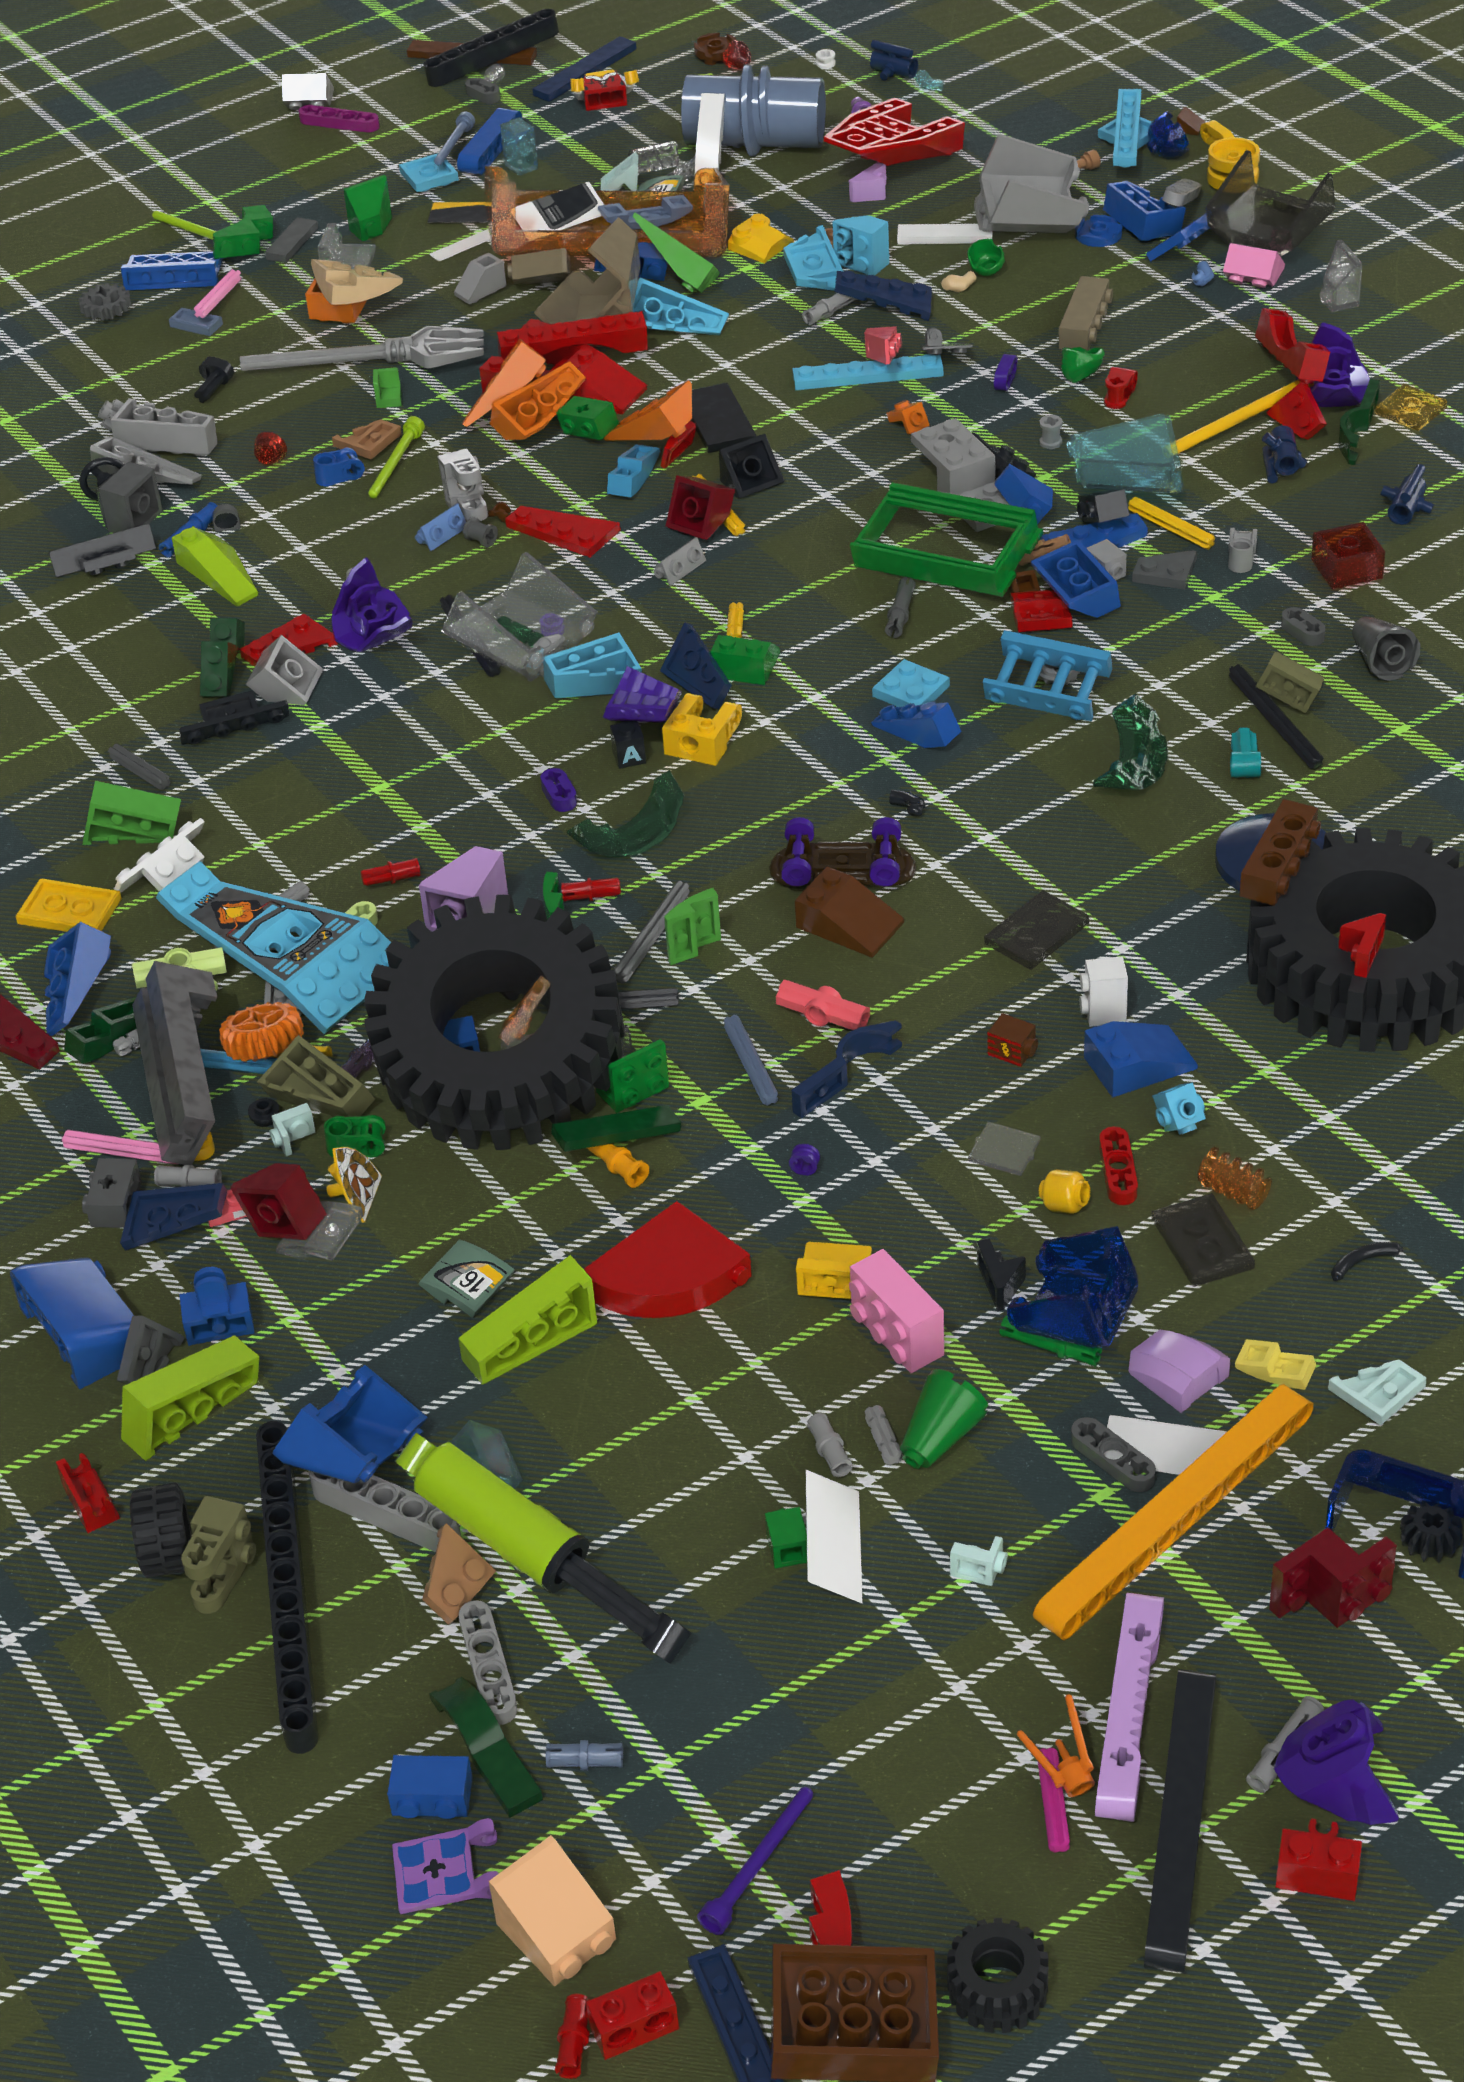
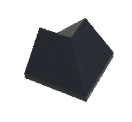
[719,434,785,499]

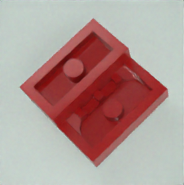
[1011,590,1072,632]

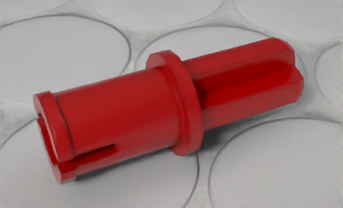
[361,858,421,886]
[561,877,621,902]

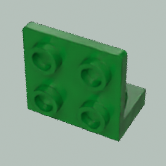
[596,1039,669,1113]

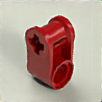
[1104,366,1138,409]

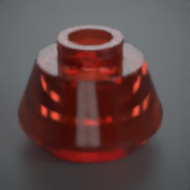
[723,40,751,70]
[254,432,287,465]

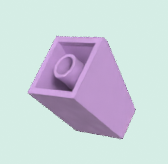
[419,846,508,932]

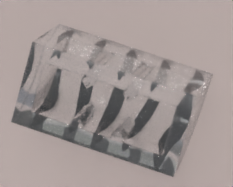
[628,141,679,174]

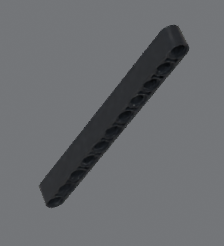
[256,1421,318,1754]

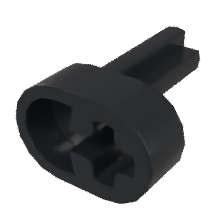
[194,356,235,403]

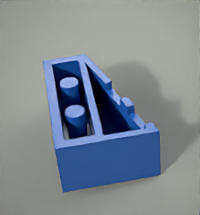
[1103,181,1186,241]

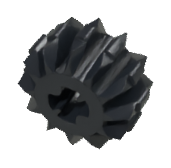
[1400,1500,1463,1563]

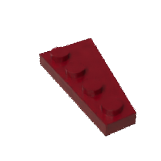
[0,994,60,1070]

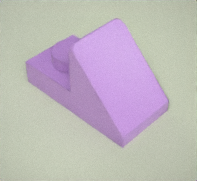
[849,162,887,202]

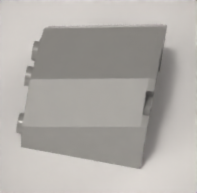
[974,134,1089,233]

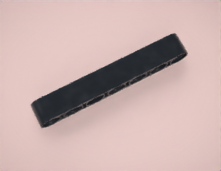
[423,8,559,87]

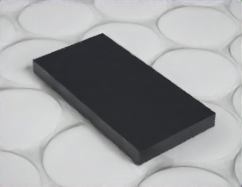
[691,383,756,453]

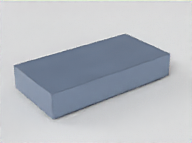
[169,308,223,336]

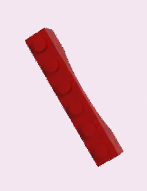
[1255,308,1331,384]
[497,311,648,359]

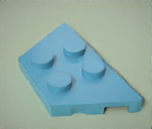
[783,225,843,291]

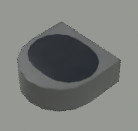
[213,504,241,532]

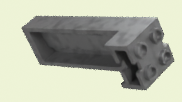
[132,961,217,1165]

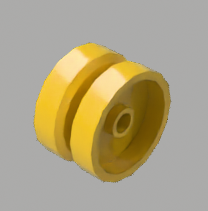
[1207,137,1260,193]

